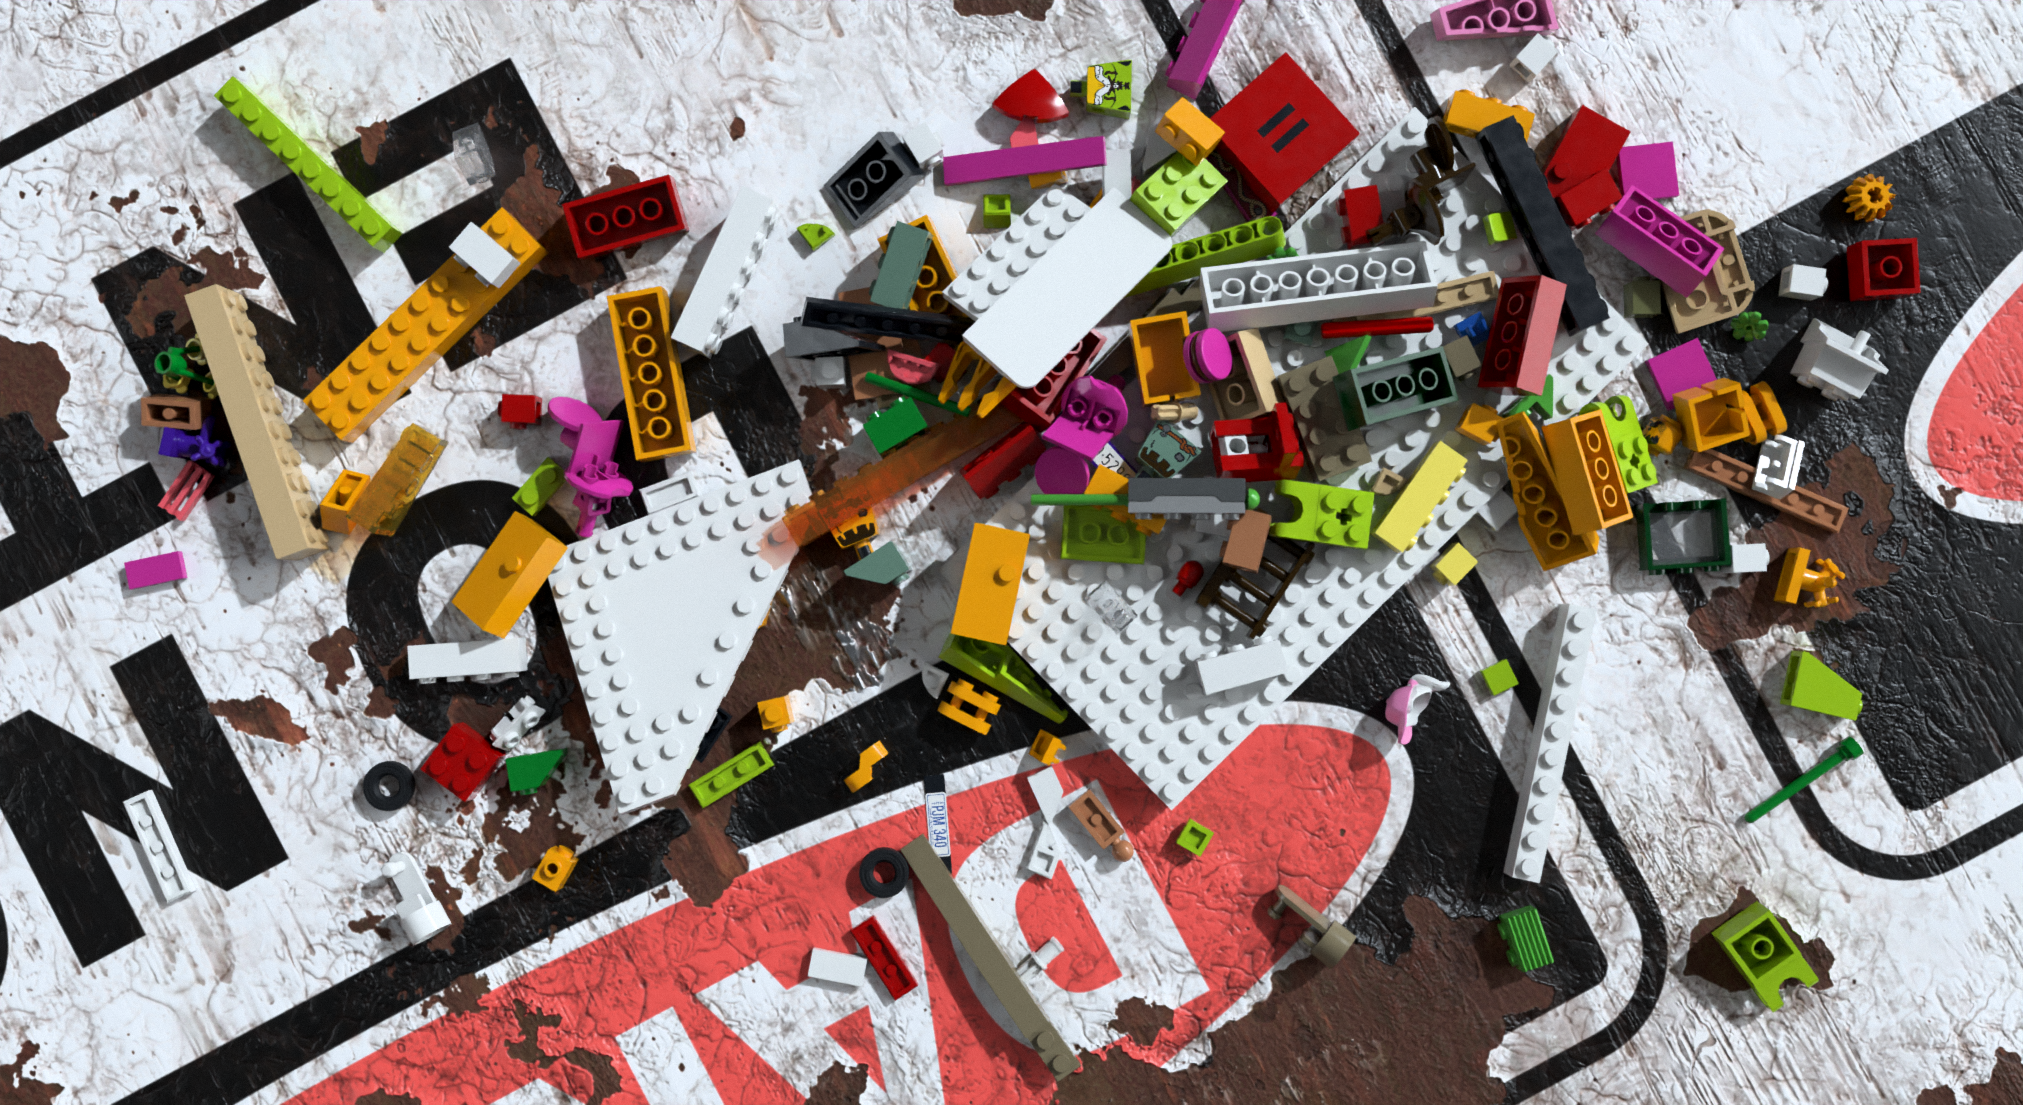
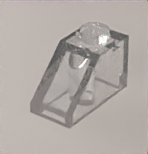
[453,123,495,186]

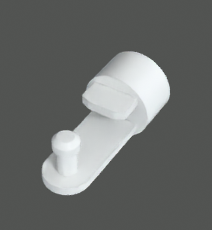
[381,852,452,945]

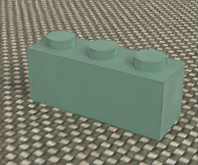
[869,221,933,309]

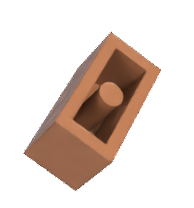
[141,394,212,430]
[1219,510,1272,574]

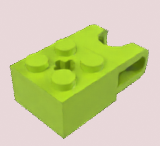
[1579,395,1658,494]
[1269,480,1375,549]
[1711,901,1819,1013]

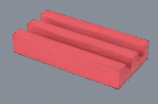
[158,460,215,521]

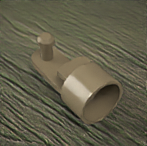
[1268,885,1356,969]

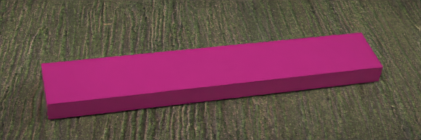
[943,136,1107,186]

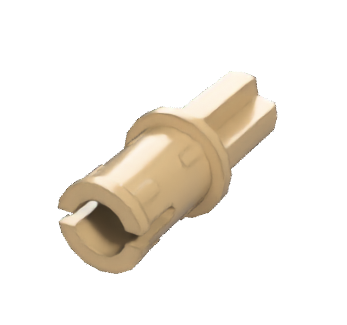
[1151,401,1198,423]

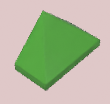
[1324,335,1372,374]

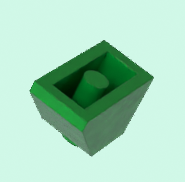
[506,748,568,795]

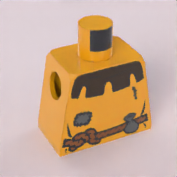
[819,491,879,560]

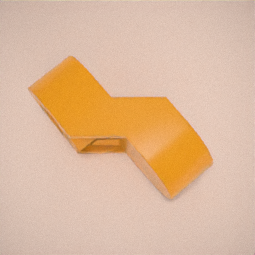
[844,740,888,793]

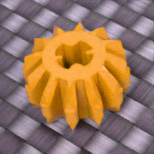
[1843,174,1896,222]

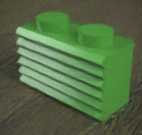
[1497,905,1554,972]

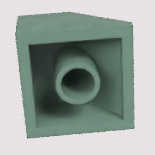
[844,541,912,586]

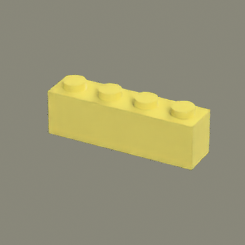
[1370,441,1468,553]

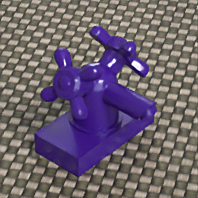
[158,415,231,467]

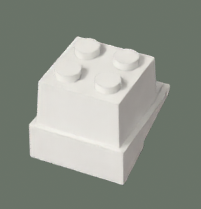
[1790,318,1889,401]

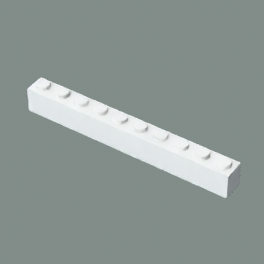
[1504,604,1597,883]

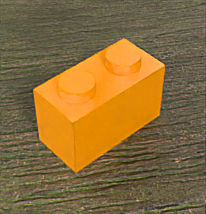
[1154,97,1225,166]

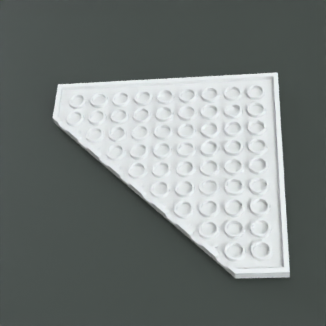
[548,459,818,815]

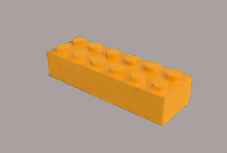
[607,286,697,462]

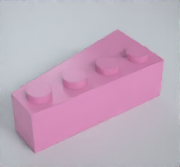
[1430,0,1559,41]

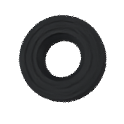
[363,761,416,811]
[859,847,909,898]

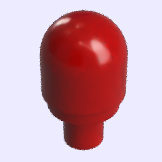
[1172,560,1204,597]

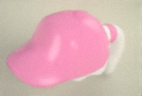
[1385,674,1450,745]

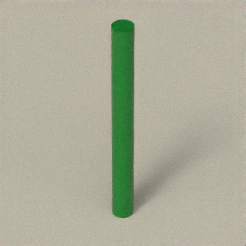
[864,372,971,417]

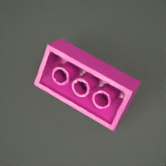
[1165,0,1243,100]
[1595,185,1724,298]

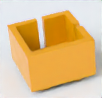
[1672,378,1750,452]

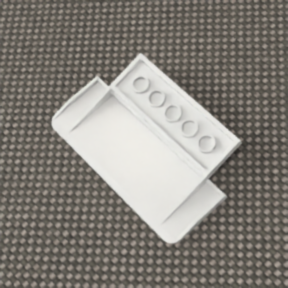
[942,183,1172,389]

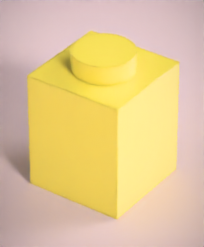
[1429,542,1478,586]

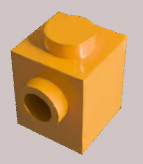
[1454,403,1504,446]
[757,695,794,733]
[532,845,579,892]

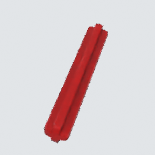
[1321,316,1434,339]

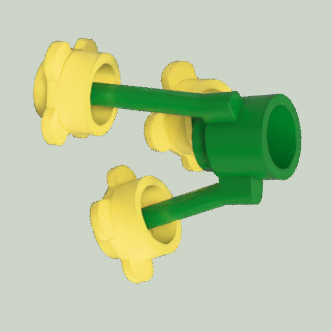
[154,333,219,399]

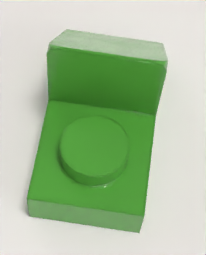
[1501,374,1553,420]

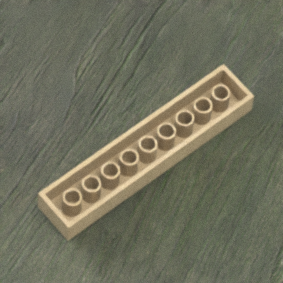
[184,284,329,561]

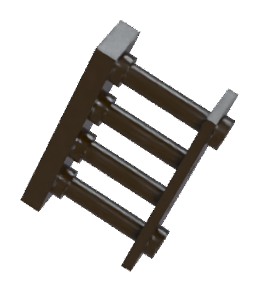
[1194,507,1315,639]

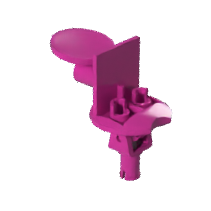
[1035,375,1128,494]
[547,397,633,537]

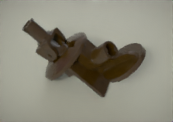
[1365,115,1476,247]

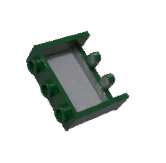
[1634,498,1731,576]

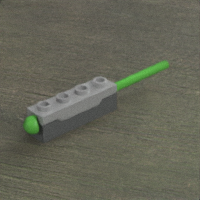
[1031,478,1260,520]

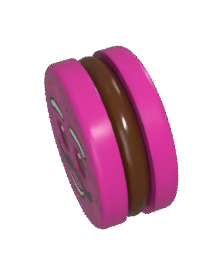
[1183,328,1232,384]

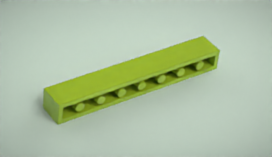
[214,76,403,253]

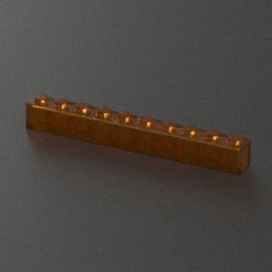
[781,397,1024,549]

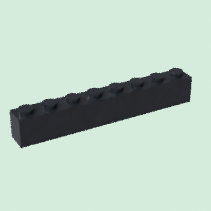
[1475,115,1610,337]

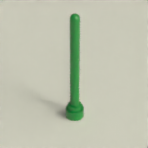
[1744,736,1864,823]

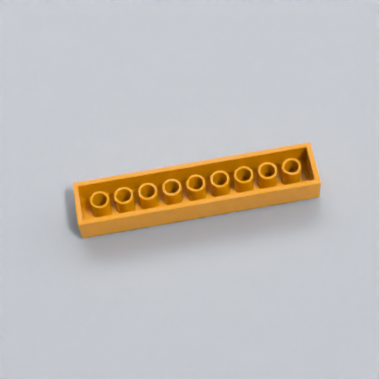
[303,207,549,443]

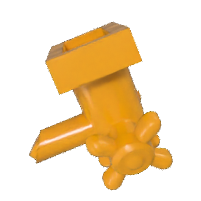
[1774,547,1845,608]

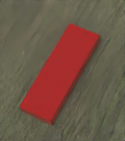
[850,914,918,1001]

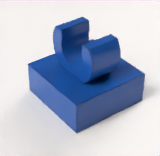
[1453,311,1490,347]

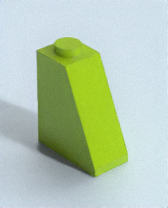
[1780,650,1863,721]

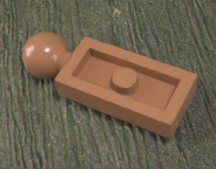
[1068,789,1134,862]

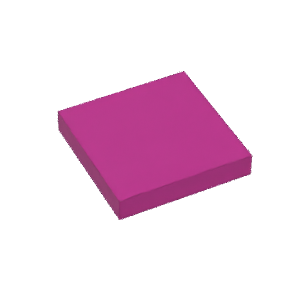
[1616,141,1679,200]
[1645,338,1717,411]

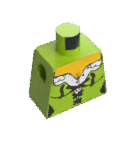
[1070,60,1132,119]

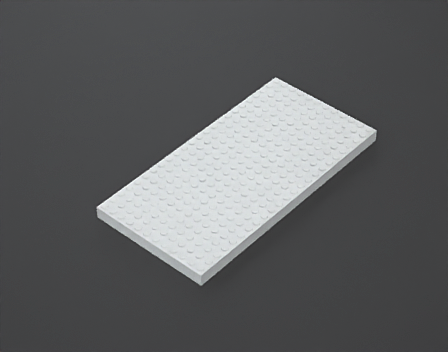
[938,107,1648,810]

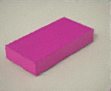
[124,551,188,590]

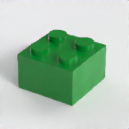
[862,396,930,458]

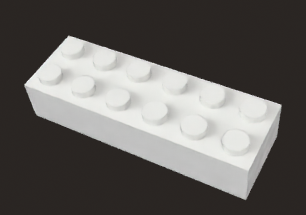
[671,185,781,359]

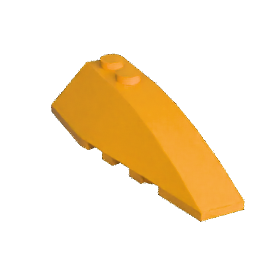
[1496,411,1599,571]

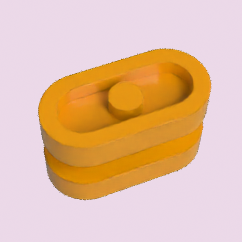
[1728,381,1787,445]
[937,678,1001,735]

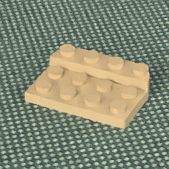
[1659,209,1755,334]

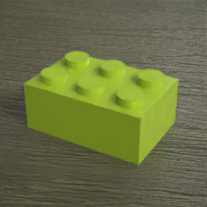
[1129,151,1228,238]

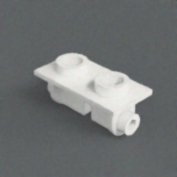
[489,695,546,751]

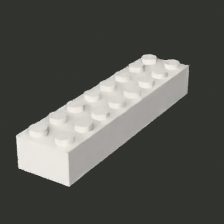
[1200,241,1438,332]

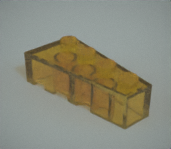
[346,423,449,536]

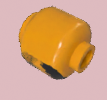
[1642,414,1683,457]

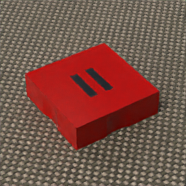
[1210,52,1360,213]

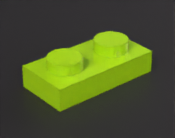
[512,457,566,516]

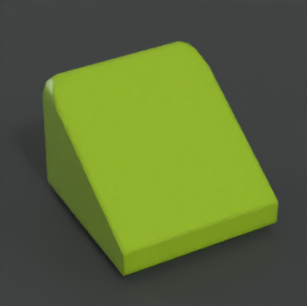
[983,194,1011,228]
[1482,211,1517,246]

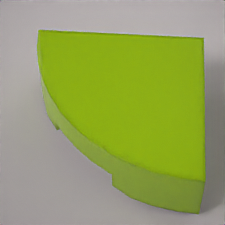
[796,223,835,251]

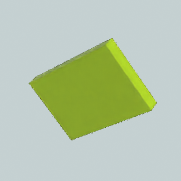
[1060,505,1146,565]

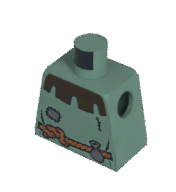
[1133,420,1201,478]

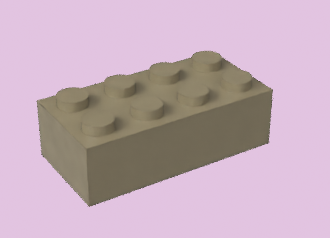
[1276,355,1372,483]

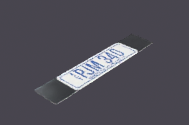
[924,774,952,874]

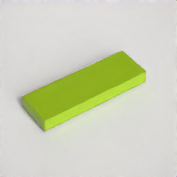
[689,741,774,809]

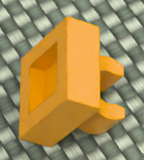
[1028,729,1066,766]

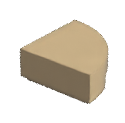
[1369,467,1408,496]

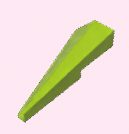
[938,633,1068,724]

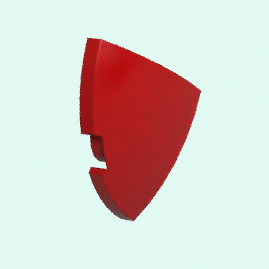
[992,68,1069,123]

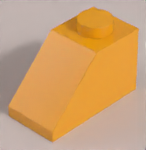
[320,469,371,535]

